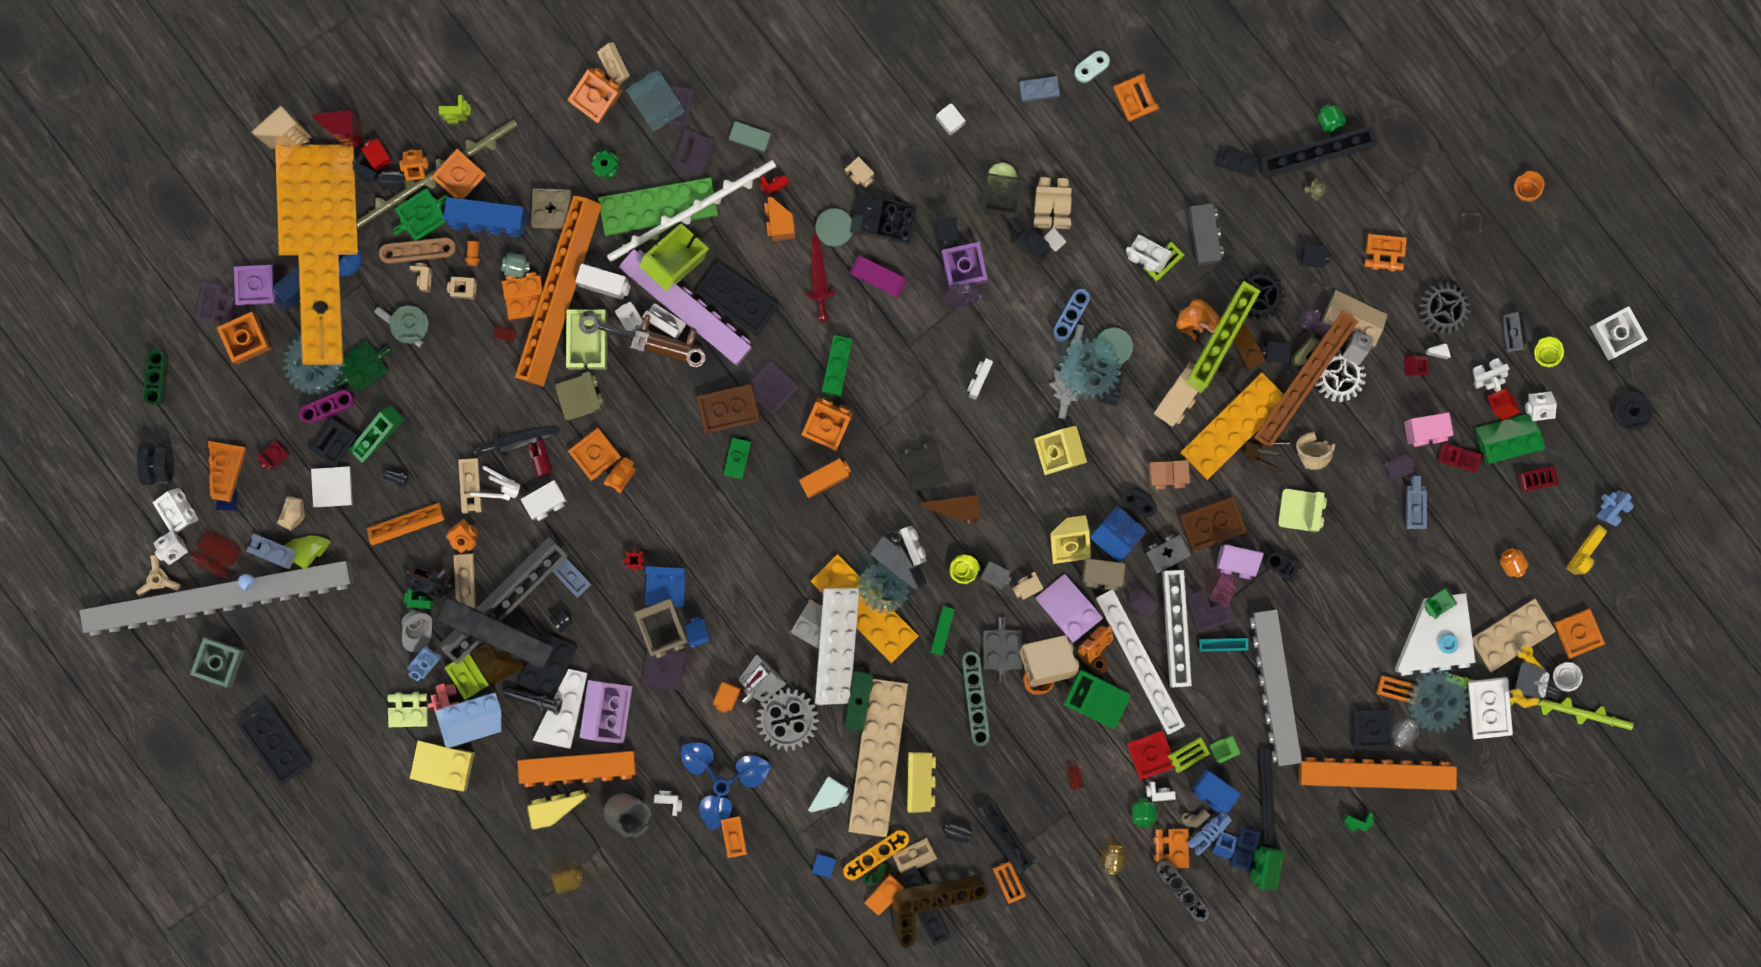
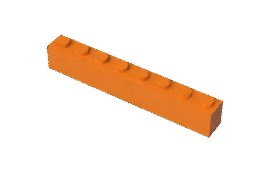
[1299,757,1457,790]

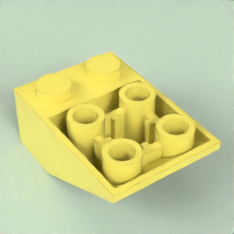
[528,790,589,829]

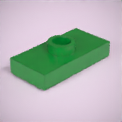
[724,438,751,479]

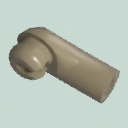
[1181,809,1210,827]

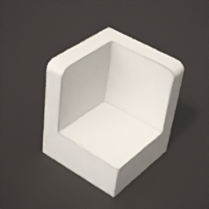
[936,104,965,136]

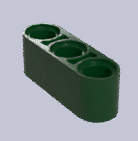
[143,349,169,406]

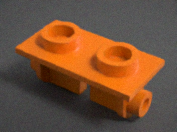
[1079,625,1113,663]

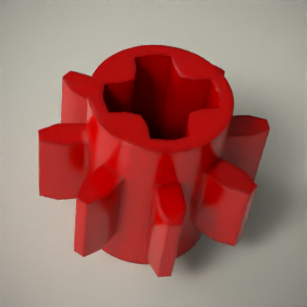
[622,548,647,572]

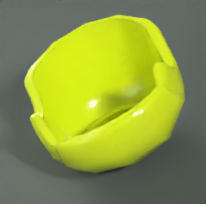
[1534,336,1564,368]
[949,554,980,584]

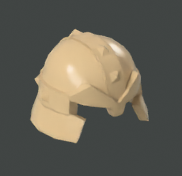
[1296,432,1335,470]

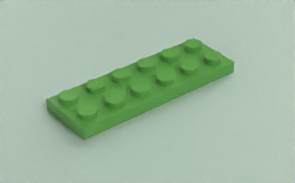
[598,178,718,236]

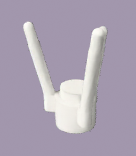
[470,466,520,501]

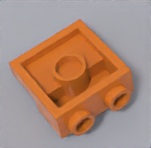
[568,68,622,123]
[502,272,543,320]
[801,397,853,451]

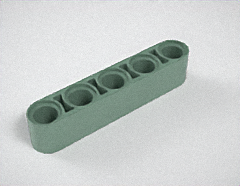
[962,652,989,746]

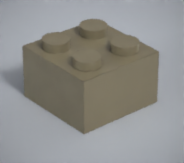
[1081,559,1125,591]

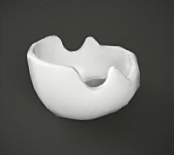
[1553,662,1583,692]

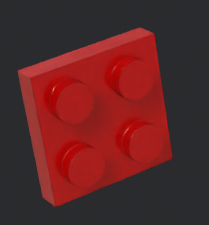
[1126,730,1175,780]

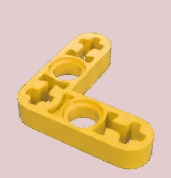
[1566,525,1607,575]

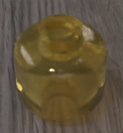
[1100,845,1127,875]

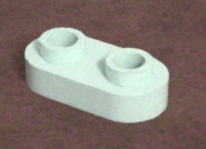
[1075,51,1109,83]

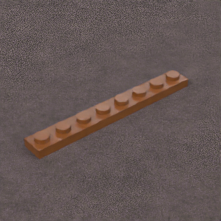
[1254,310,1359,448]

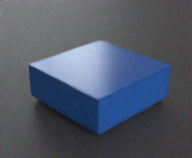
[812,854,836,878]

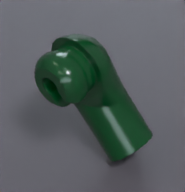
[863,863,889,886]

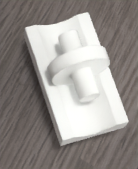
[1473,358,1509,392]

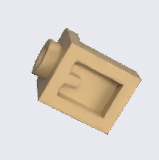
[410,263,432,292]

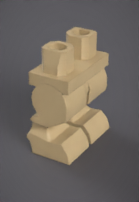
[1033,177,1071,229]

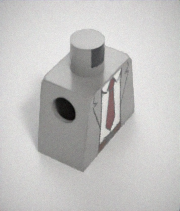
[738,655,786,704]

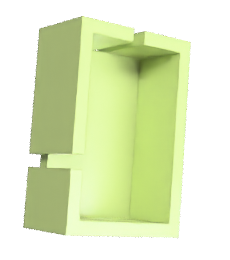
[566,310,607,370]

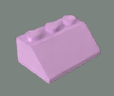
[580,680,632,743]

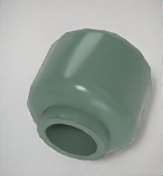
[501,252,530,278]

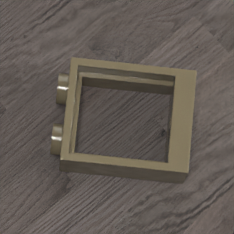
[634,599,688,659]

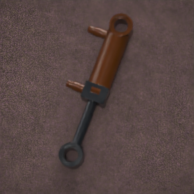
[579,311,705,367]

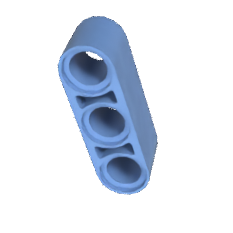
[1053,289,1090,341]

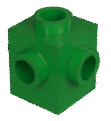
[591,150,620,180]

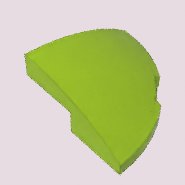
[284,536,331,570]

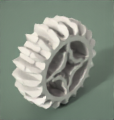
[1315,350,1366,402]

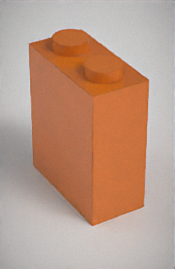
[799,459,851,499]

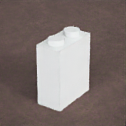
[576,264,631,300]

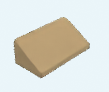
[893,838,937,874]

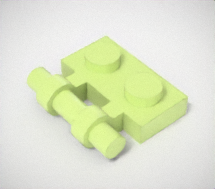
[388,692,428,727]

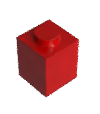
[362,139,393,171]

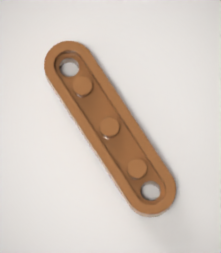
[379,238,456,264]

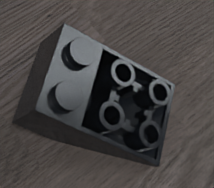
[850,193,917,244]

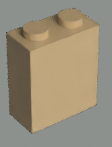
[1019,635,1079,687]

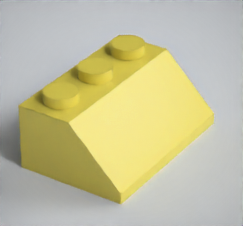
[907,752,936,812]

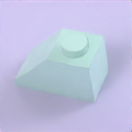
[808,776,849,812]

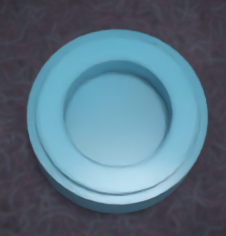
[1438,634,1459,654]

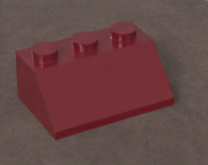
[312,110,363,148]

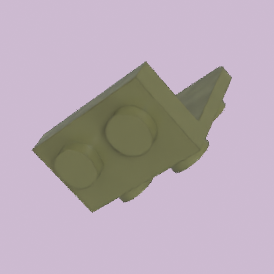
[555,372,604,420]

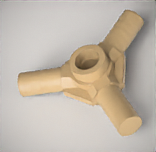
[136,555,181,597]

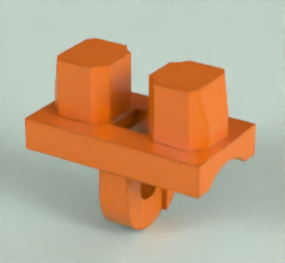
[604,458,636,493]

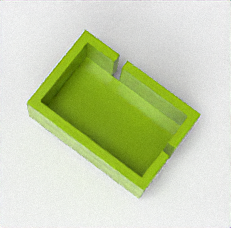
[639,224,709,292]

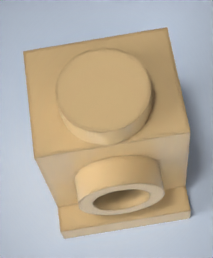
[845,157,874,188]
[447,277,477,300]
[1012,572,1044,600]

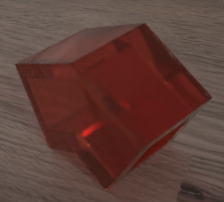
[493,326,517,342]
[1068,767,1083,789]

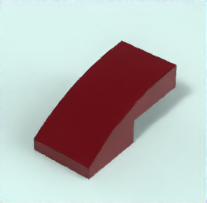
[1438,444,1483,473]

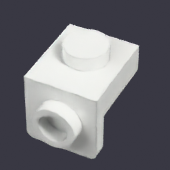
[615,302,642,332]
[654,791,682,816]

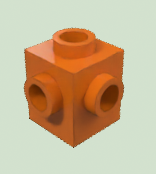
[400,150,428,181]
[446,519,478,553]

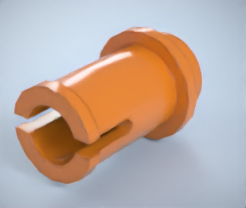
[465,241,480,266]

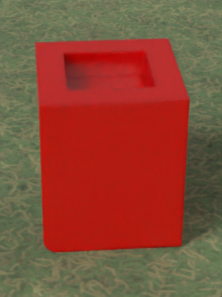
[1488,388,1520,420]

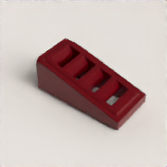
[1517,466,1559,492]

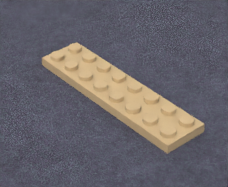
[849,679,908,837]

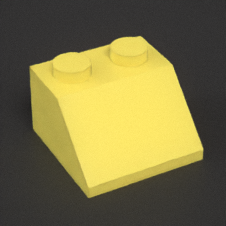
[1034,426,1087,475]

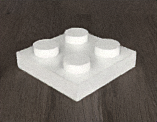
[967,359,993,400]

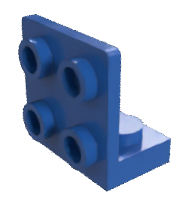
[645,566,686,607]

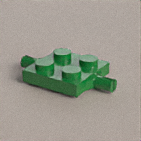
[392,188,449,241]

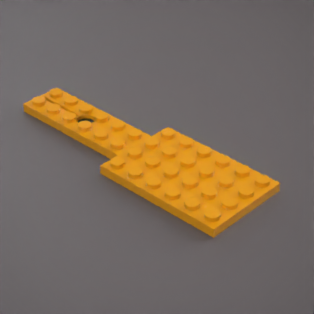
[275,145,358,365]

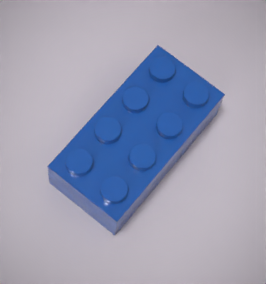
[443,197,528,238]

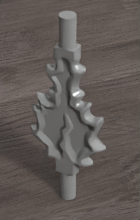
[1049,325,1088,419]

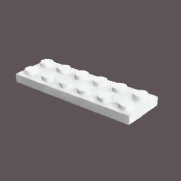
[815,588,859,705]

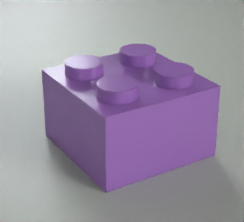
[941,242,988,290]

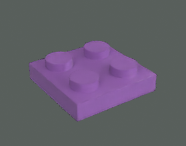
[234,265,275,306]

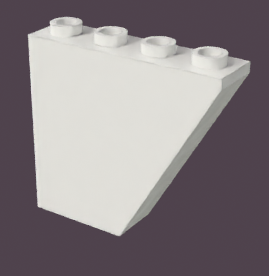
[1395,594,1476,676]

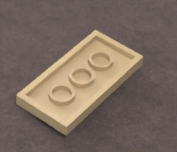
[1472,599,1556,672]

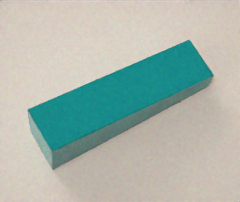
[1199,638,1249,651]

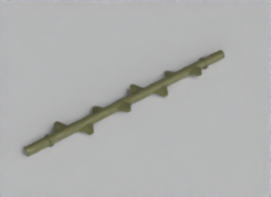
[356,119,518,229]

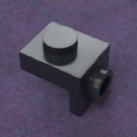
[352,152,378,183]

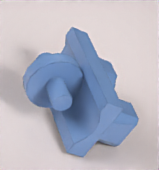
[1597,490,1634,526]
[407,645,441,681]

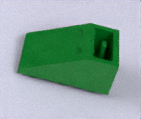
[1063,670,1131,730]
[1250,846,1285,890]

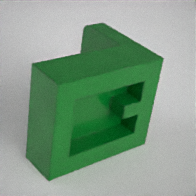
[404,588,434,609]

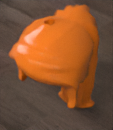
[1176,299,1220,340]

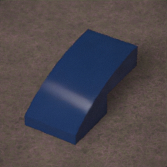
[1229,827,1261,872]

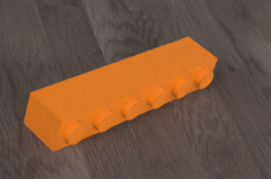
[518,751,637,787]

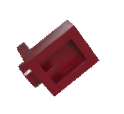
[257,440,290,470]

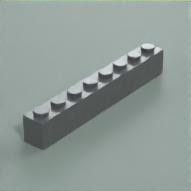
[440,536,568,665]

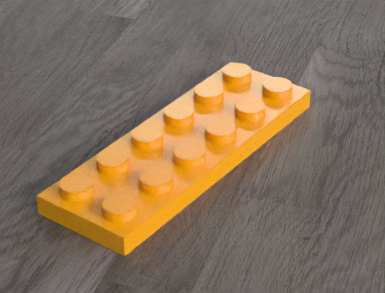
[1180,373,1283,480]
[811,554,918,663]

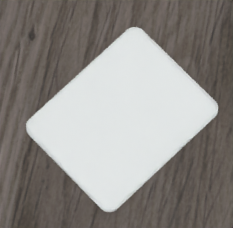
[1043,229,1066,251]

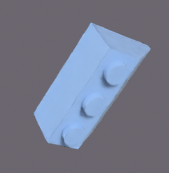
[435,693,501,748]

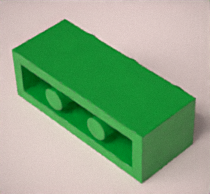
[822,335,853,397]

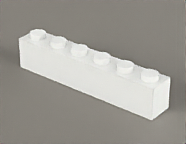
[1162,570,1191,687]

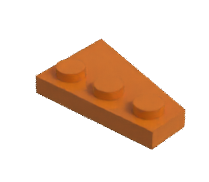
[208,441,247,502]

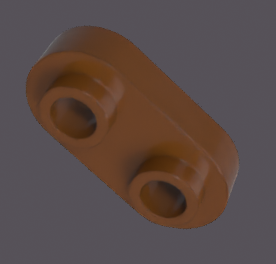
[1076,640,1109,674]

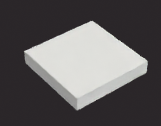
[311,467,353,508]

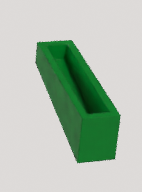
[931,606,955,655]

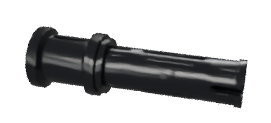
[504,686,563,715]

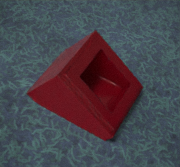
[1404,356,1428,376]

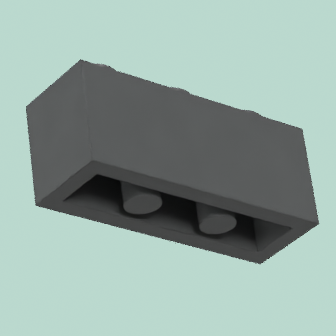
[1188,203,1224,265]

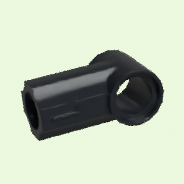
[1098,366,1125,407]

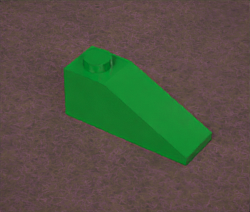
[349,406,405,463]

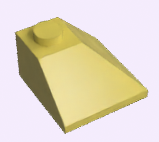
[1050,515,1091,564]

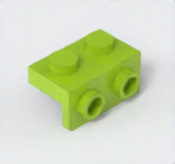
[439,95,471,124]

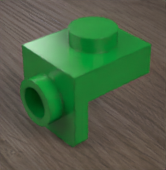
[1424,587,1457,619]
[1342,811,1374,832]

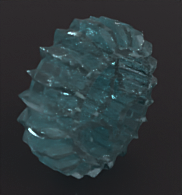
[858,562,909,614]

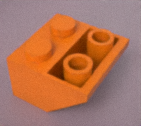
[764,197,795,241]

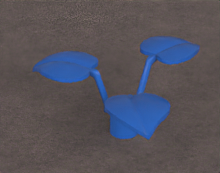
[681,742,771,830]

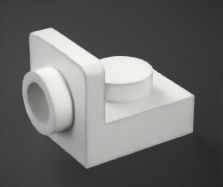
[1146,781,1176,801]

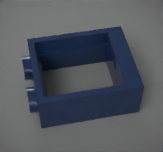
[272,266,300,313]

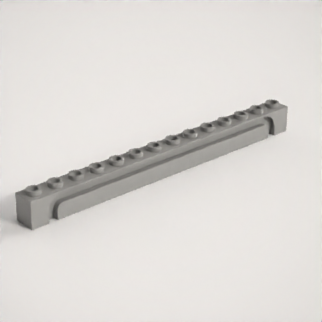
[79,561,353,636]

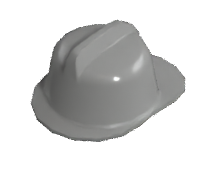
[401,608,432,652]

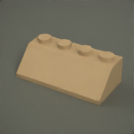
[252,106,312,149]

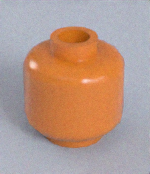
[1500,548,1529,578]

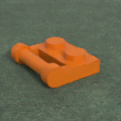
[1113,74,1160,122]

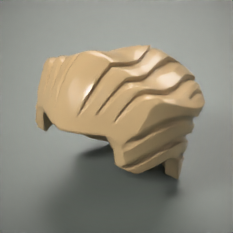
[277,497,305,531]

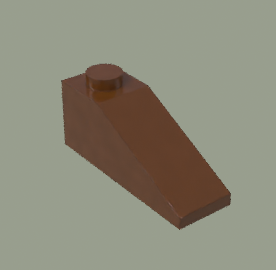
[1232,321,1266,372]
[920,495,981,524]

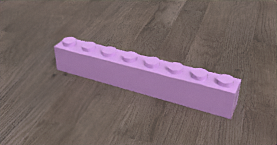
[619,249,752,366]

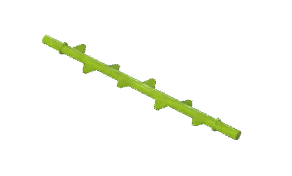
[1445,673,1633,730]

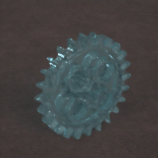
[283,333,344,394]
[1059,338,1122,401]
[1406,670,1470,733]

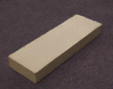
[454,554,476,609]

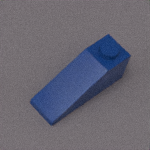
[685,617,712,647]

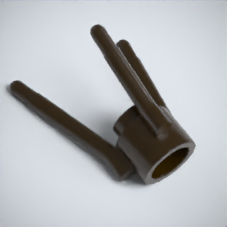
[1244,440,1291,473]

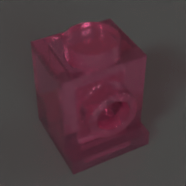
[1210,572,1237,607]

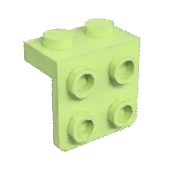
[1278,489,1327,532]

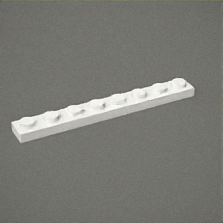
[1095,590,1185,735]

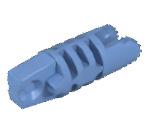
[1187,811,1232,855]

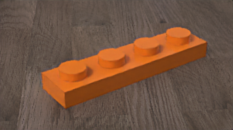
[367,502,444,545]

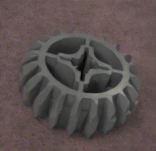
[1418,283,1471,335]

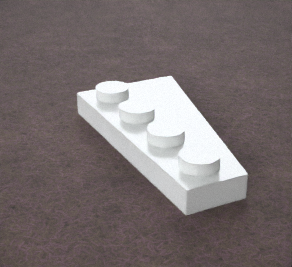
[533,669,588,749]

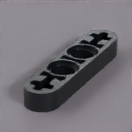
[1156,858,1210,922]

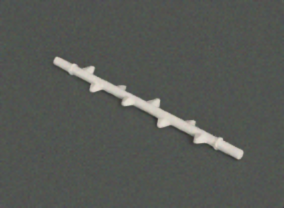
[607,160,776,262]

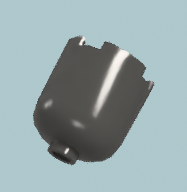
[604,793,652,838]

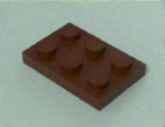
[696,383,761,434]
[1179,496,1247,552]

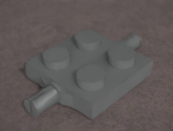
[983,617,1022,683]

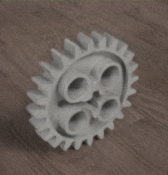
[756,688,819,751]

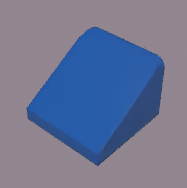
[1212,832,1238,859]

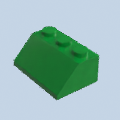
[1474,414,1545,465]

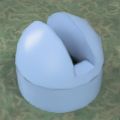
[238,574,256,591]

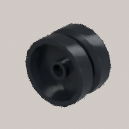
[137,442,174,485]

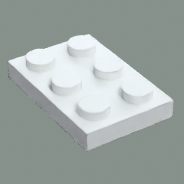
[1468,677,1513,739]

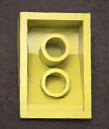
[410,741,475,791]

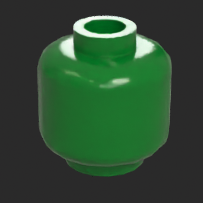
[1318,105,1346,134]
[1131,798,1157,828]

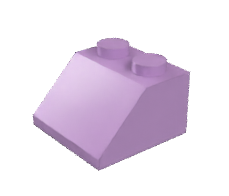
[1216,545,1263,579]

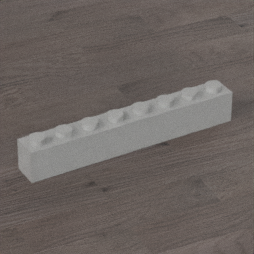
[1249,610,1302,766]

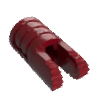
[528,439,553,477]

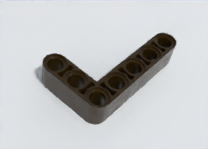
[892,875,989,948]

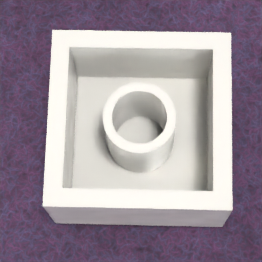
[1590,306,1648,360]

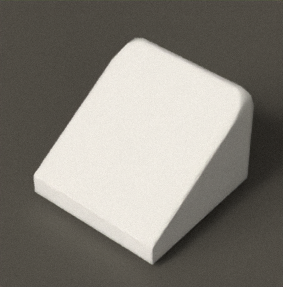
[1425,344,1451,359]

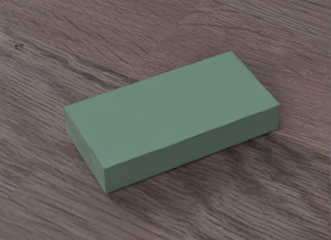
[729,121,771,152]

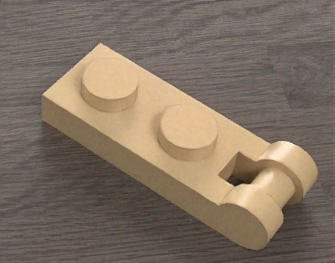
[458,458,482,513]

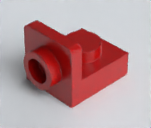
[759,175,789,196]

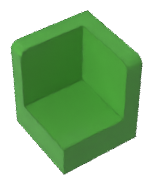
[1210,736,1240,763]

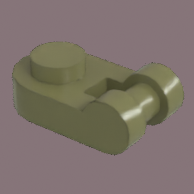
[1291,335,1319,366]

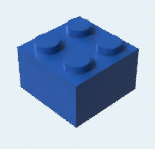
[1090,506,1146,563]
[1192,769,1241,814]

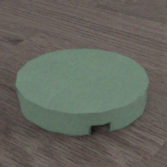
[815,208,852,247]
[390,305,429,344]
[1095,328,1133,366]

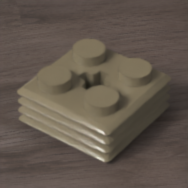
[531,188,572,229]

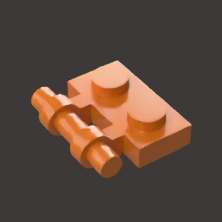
[1364,234,1406,272]
[1153,828,1189,869]

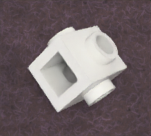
[1525,392,1557,421]
[154,530,188,565]

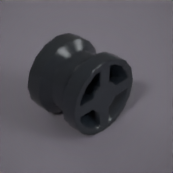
[550,608,574,632]

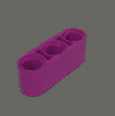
[849,256,907,298]
[299,390,356,424]

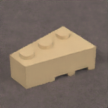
[1154,361,1201,427]

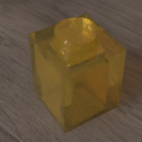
[552,867,583,894]

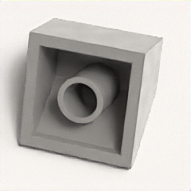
[790,599,823,649]

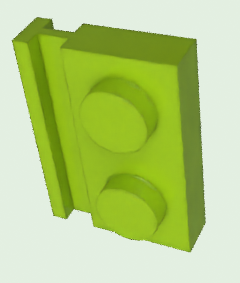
[445,653,489,700]

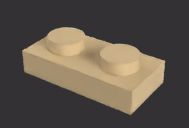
[597,42,630,84]

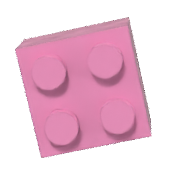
[1404,413,1453,447]

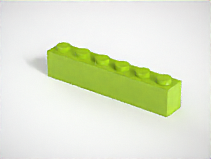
[1185,281,1260,393]

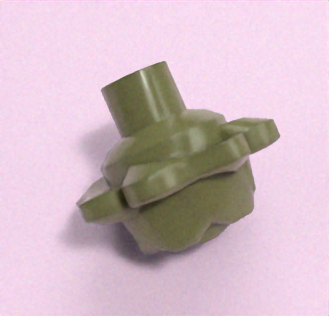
[1305,177,1325,201]

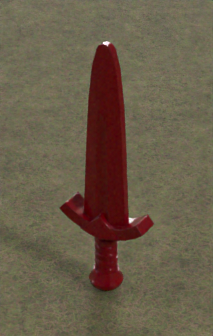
[805,235,836,322]

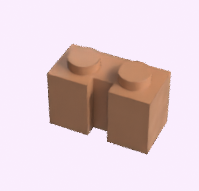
[1148,460,1190,490]

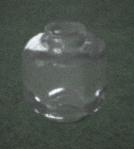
[1391,718,1420,748]

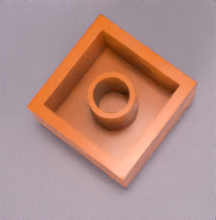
[217,312,272,365]

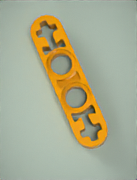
[843,830,909,880]

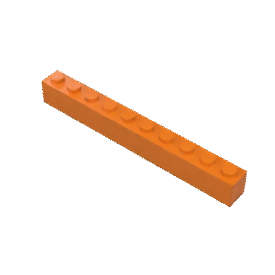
[515,196,602,387]

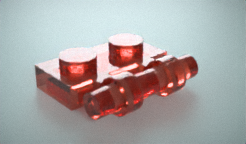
[191,531,241,578]

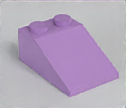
[1035,574,1102,643]

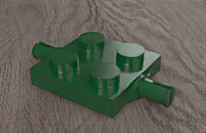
[334,340,392,394]

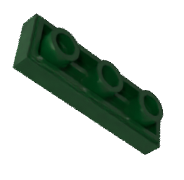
[845,671,874,732]

